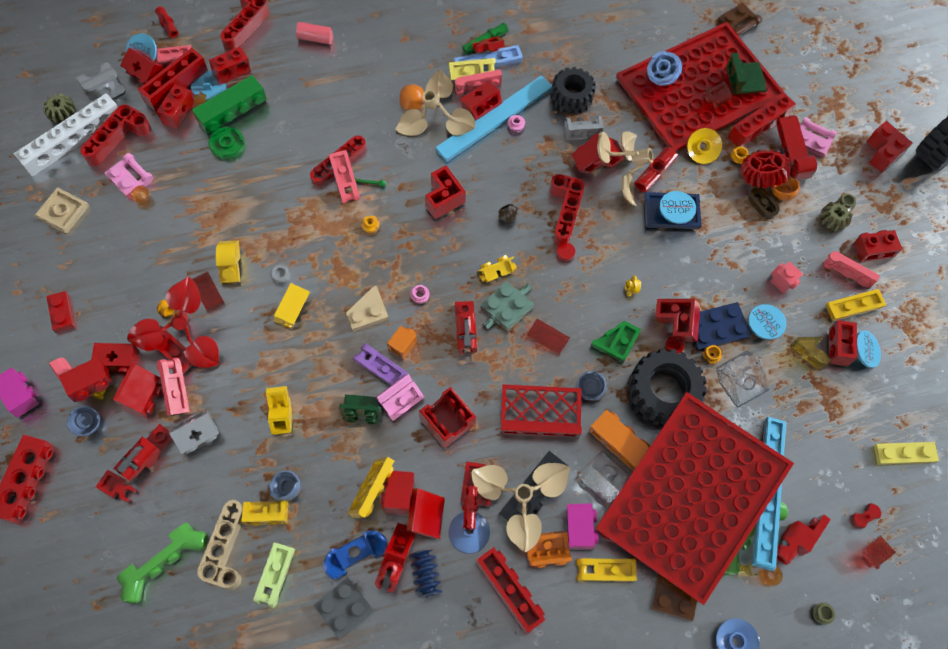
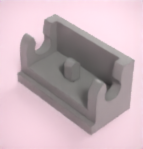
[565,116,604,140]

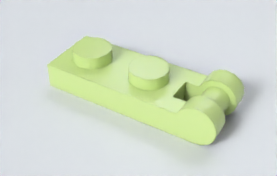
[253,542,295,608]

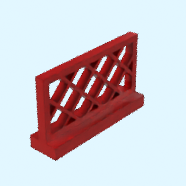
[500,384,582,437]

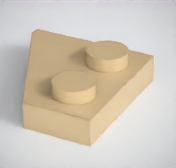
[346,286,389,332]

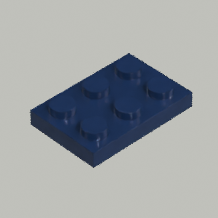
[644,192,702,229]
[693,302,752,352]

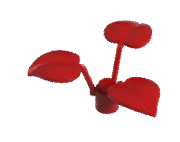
[127,276,220,368]

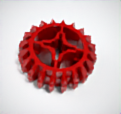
[741,150,791,189]

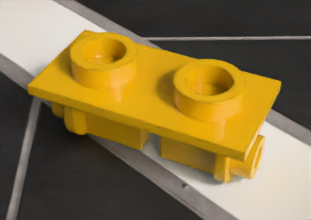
[476,255,517,283]

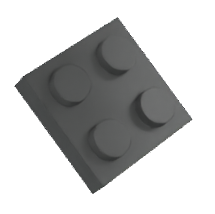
[314,577,374,640]

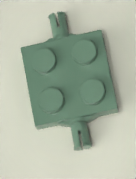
[480,281,534,331]

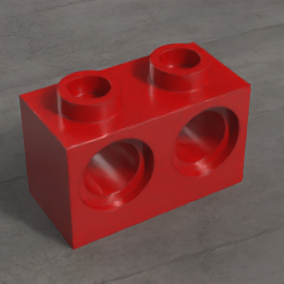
[209,47,251,85]
[829,320,857,366]

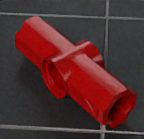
[634,147,678,193]

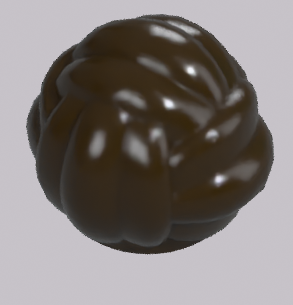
[498,204,518,223]

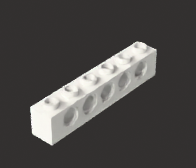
[13,93,118,177]

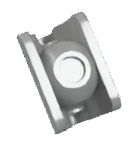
[76,62,125,102]

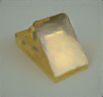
[789,337,831,371]

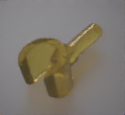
[740,563,758,577]

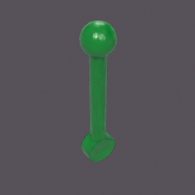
[354,177,386,187]

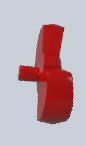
[852,503,881,529]

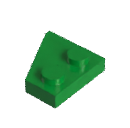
[591,321,641,363]

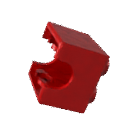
[419,386,476,449]

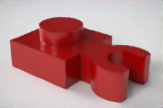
[472,36,505,53]
[95,469,137,503]

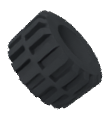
[550,67,596,115]

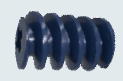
[409,549,442,598]

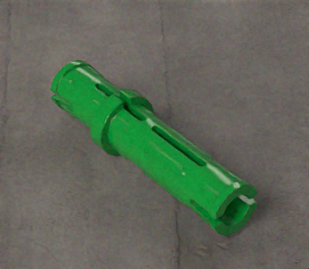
[462,22,509,55]

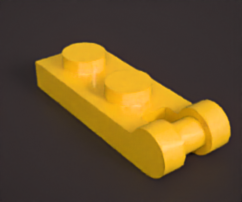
[576,558,637,582]

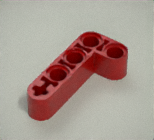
[220,0,269,52]
[80,104,151,166]
[776,115,817,180]
[549,174,585,246]

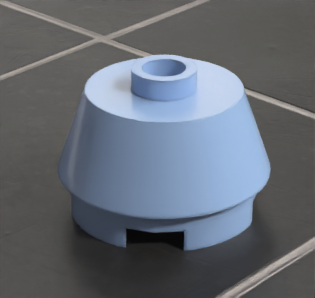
[647,51,682,86]

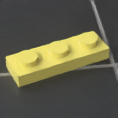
[873,442,939,465]

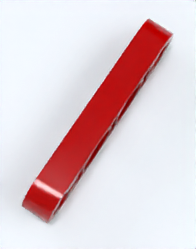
[310,135,366,186]

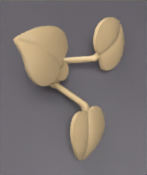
[395,69,476,136]
[597,132,653,206]
[472,463,570,552]

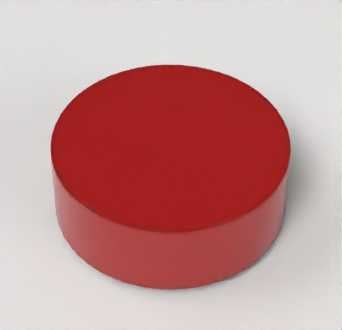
[557,243,576,262]
[664,336,685,354]

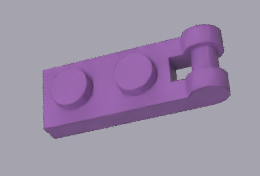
[352,344,408,386]

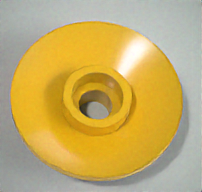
[687,128,722,164]

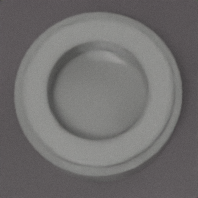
[270,265,290,284]

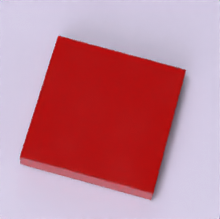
[407,488,445,539]

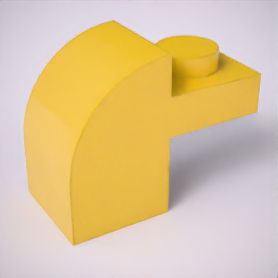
[216,240,241,283]
[266,386,292,435]

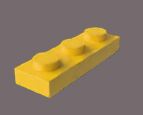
[825,289,886,322]

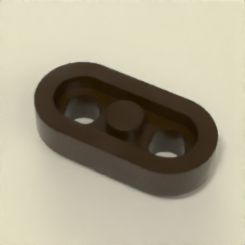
[748,187,780,219]

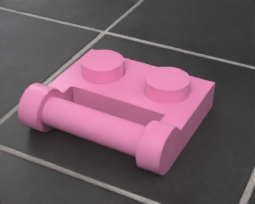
[800,117,837,158]
[104,153,154,199]

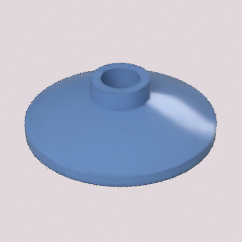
[449,512,490,553]
[716,619,760,649]

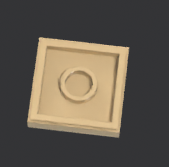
[34,187,89,234]

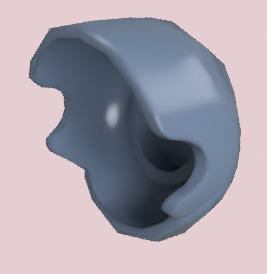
[576,371,607,401]
[66,406,100,437]
[269,470,301,501]

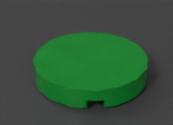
[208,127,245,160]

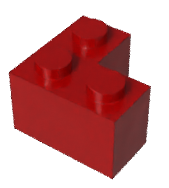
[866,120,913,173]
[571,133,625,174]
[425,165,466,219]
[655,299,700,342]
[380,470,415,517]

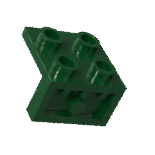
[726,53,767,94]
[339,394,384,425]

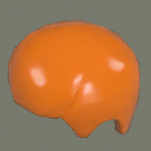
[399,84,424,110]
[772,177,800,201]

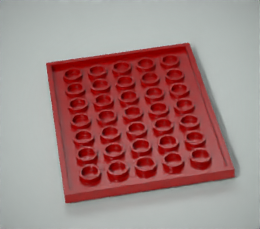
[616,22,784,152]
[595,392,794,605]

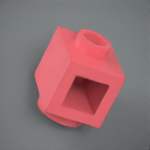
[770,261,803,294]

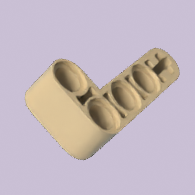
[197,500,243,590]

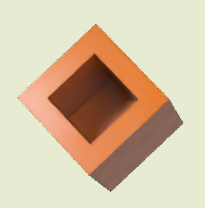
[387,325,417,360]

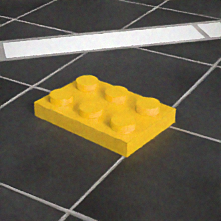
[347,457,394,518]

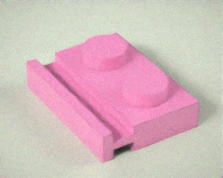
[375,374,424,421]

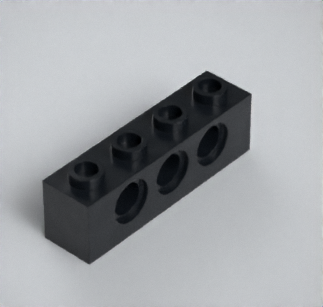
[498,451,569,525]

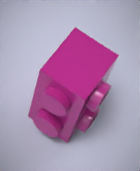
[0,367,39,418]
[567,504,598,550]

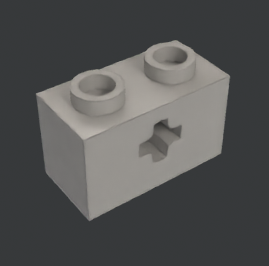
[169,408,219,454]

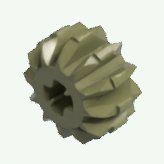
[42,93,76,124]
[819,201,853,232]

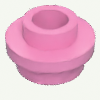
[508,115,525,132]
[411,285,429,303]

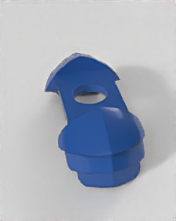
[323,530,388,579]

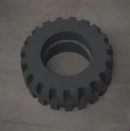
[916,116,948,171]
[627,349,707,427]

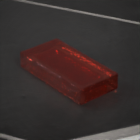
[192,271,225,312]
[527,318,570,355]

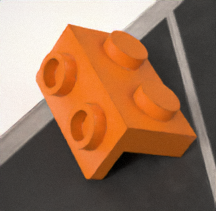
[527,530,572,568]

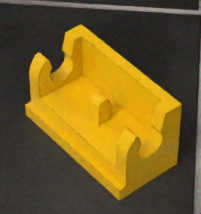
[273,283,310,328]
[241,501,288,526]

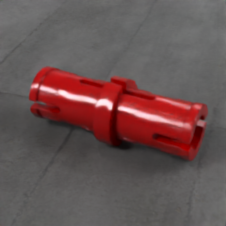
[155,6,179,38]
[462,486,478,530]

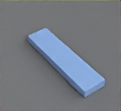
[454,45,523,70]

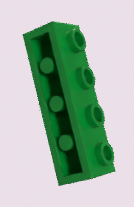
[192,75,267,134]

